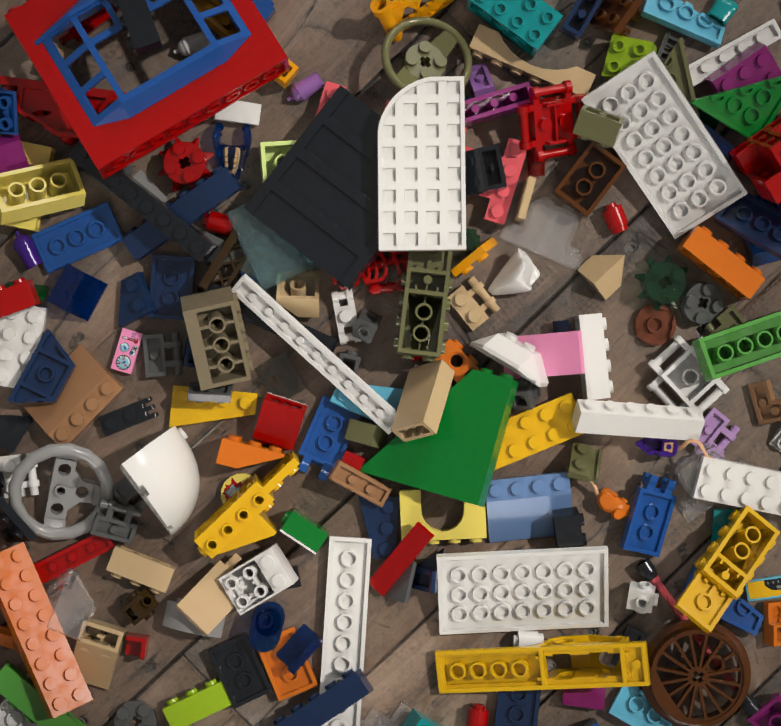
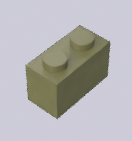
[573,104,624,148]

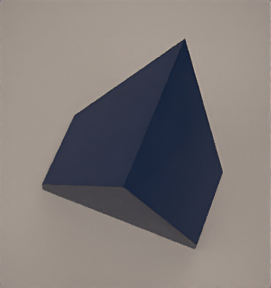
[411,548,444,593]

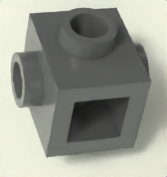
[512,377,541,410]

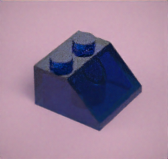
[47,263,108,321]

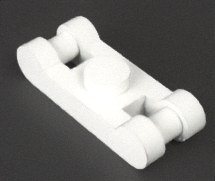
[331,288,361,345]

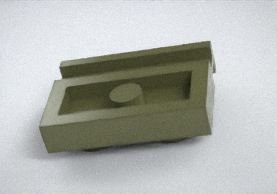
[566,441,603,485]

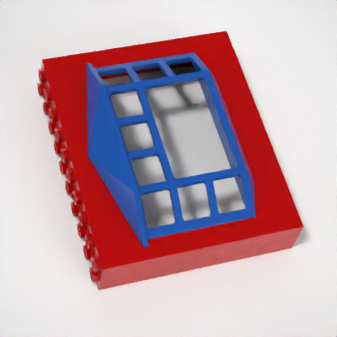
[4,0,289,180]

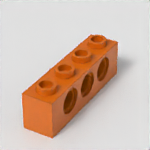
[435,338,480,383]

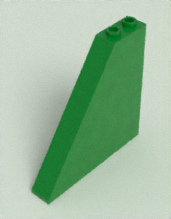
[361,367,519,507]

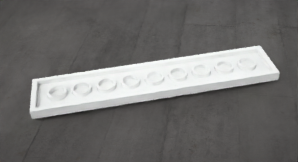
[319,536,372,726]

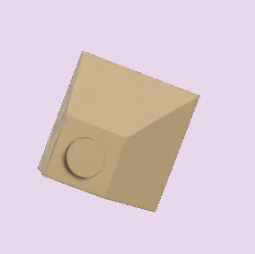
[276,270,320,318]

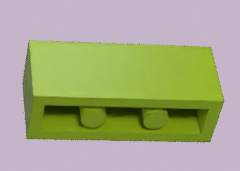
[162,678,232,726]

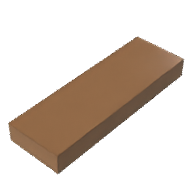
[327,459,392,508]

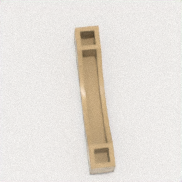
[469,24,596,95]

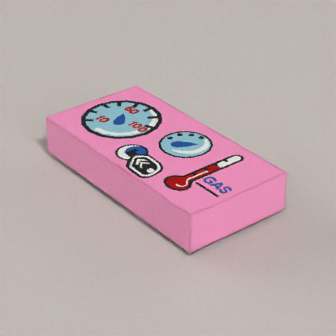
[111,328,144,374]

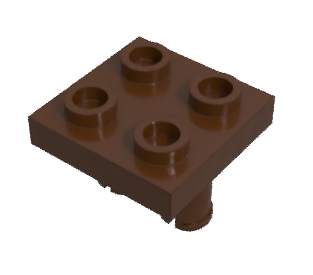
[590,0,643,37]

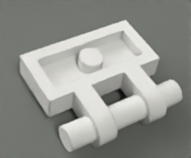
[0,453,40,499]

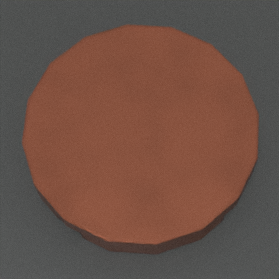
[633,304,676,345]

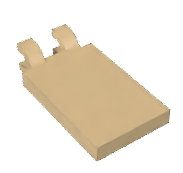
[175,553,242,636]

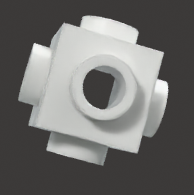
[626,581,659,614]

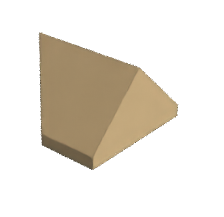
[577,255,625,300]

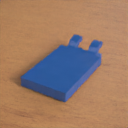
[298,395,360,481]
[619,472,677,557]

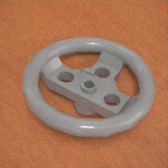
[8,443,113,540]

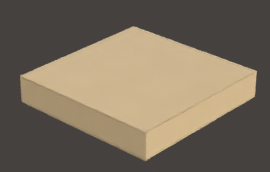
[514,176,536,223]

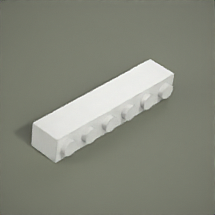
[571,399,705,440]

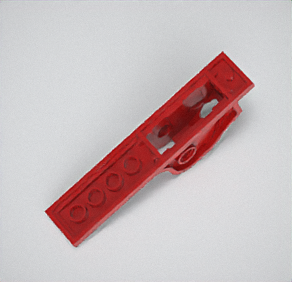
[0,76,214,146]

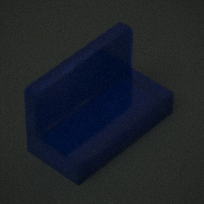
[276,624,323,675]

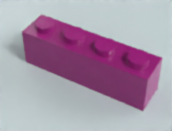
[465,81,531,128]

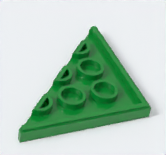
[690,75,781,139]

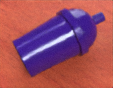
[13,231,42,270]

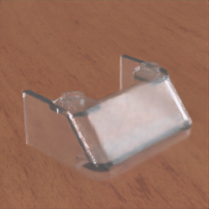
[47,568,96,641]

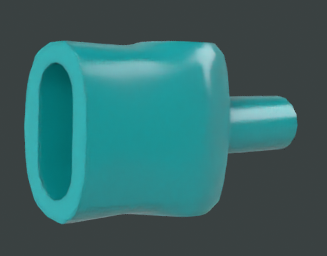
[707,0,738,26]

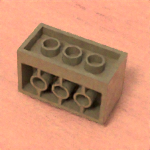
[180,286,254,391]

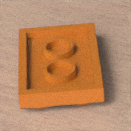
[255,625,319,702]

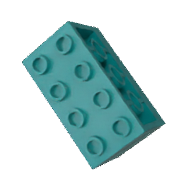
[465,0,563,59]

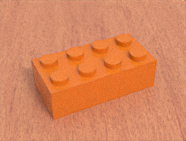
[675,226,765,301]

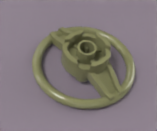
[381,17,472,91]

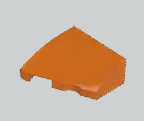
[763,600,781,647]

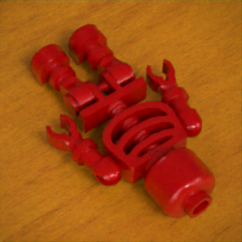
[330,251,409,295]

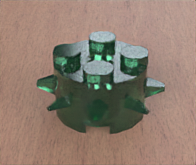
[635,255,689,311]

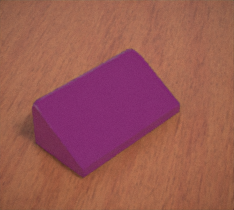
[561,688,606,710]

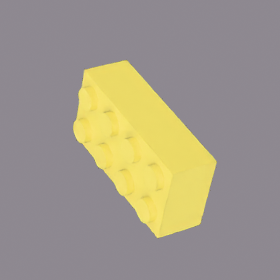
[0,158,86,225]

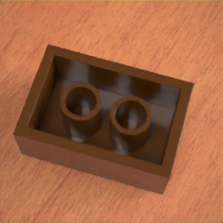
[552,141,627,219]

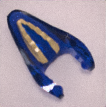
[212,122,252,181]

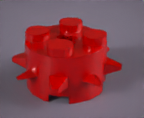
[158,137,214,191]

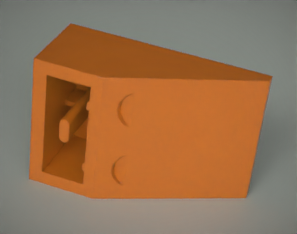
[216,434,287,469]

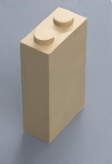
[391,359,455,442]

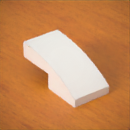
[214,101,262,126]

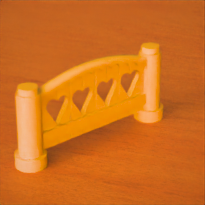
[370,0,454,42]

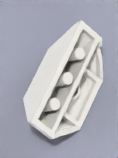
[469,332,549,387]

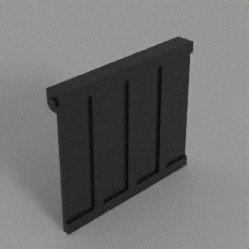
[244,85,381,291]

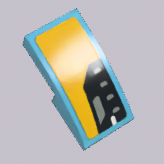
[745,574,781,602]

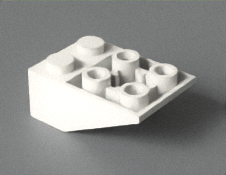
[218,543,299,615]

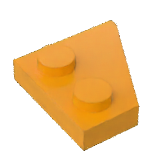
[450,237,498,277]

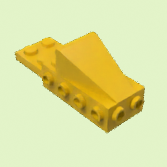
[194,450,300,559]
[674,505,780,634]

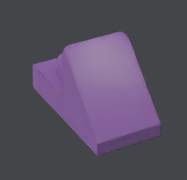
[468,62,495,98]

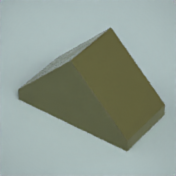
[343,418,388,449]

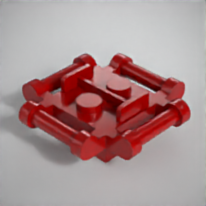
[517,80,586,163]

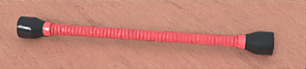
[635,558,761,716]

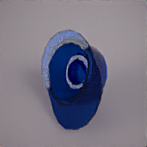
[249,601,285,652]

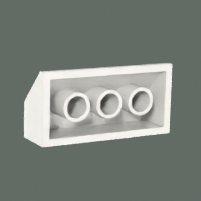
[574,313,614,400]

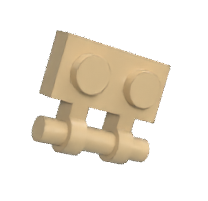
[447,276,500,331]

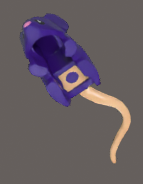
[635,437,714,461]

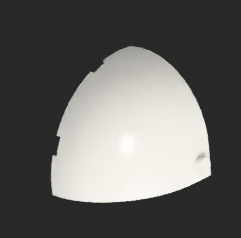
[120,426,200,535]

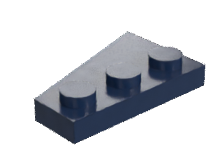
[358,495,400,560]

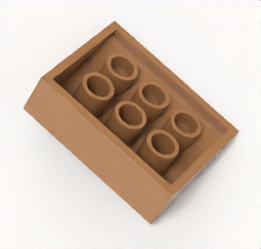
[21,344,126,444]

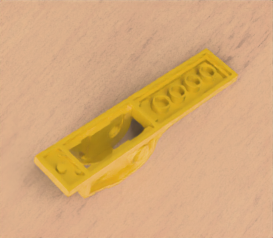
[435,634,651,694]

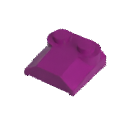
[0,131,30,173]
[747,692,781,726]

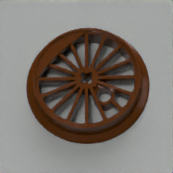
[642,619,751,726]

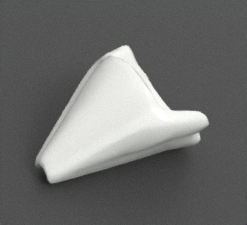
[488,248,540,295]

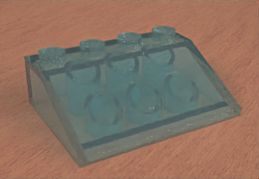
[226,203,319,290]

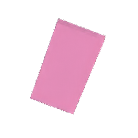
[504,331,585,379]

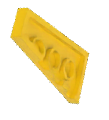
[169,385,258,427]

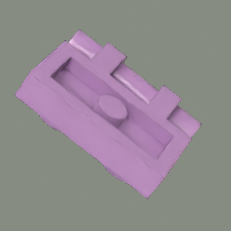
[691,407,741,458]

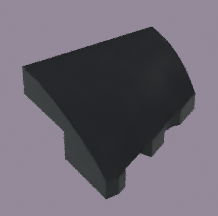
[0,415,34,454]

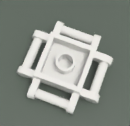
[646,335,730,414]

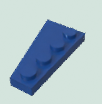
[678,561,764,636]

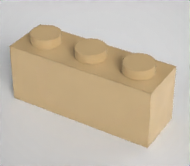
[106,544,177,595]

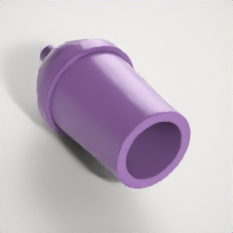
[287,71,325,102]

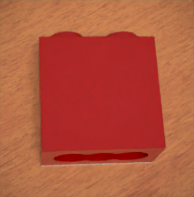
[252,392,308,451]

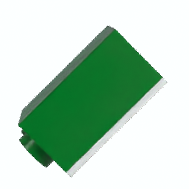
[280,508,330,555]

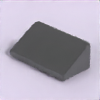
[388,561,417,603]

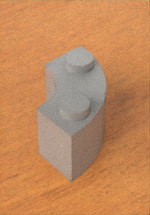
[162,598,226,638]

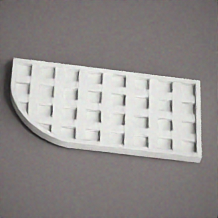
[378,76,466,252]

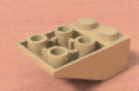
[73,617,127,690]

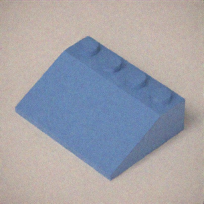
[485,471,572,543]

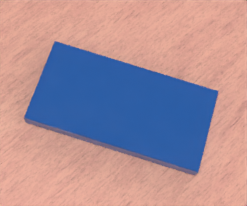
[30,201,124,274]

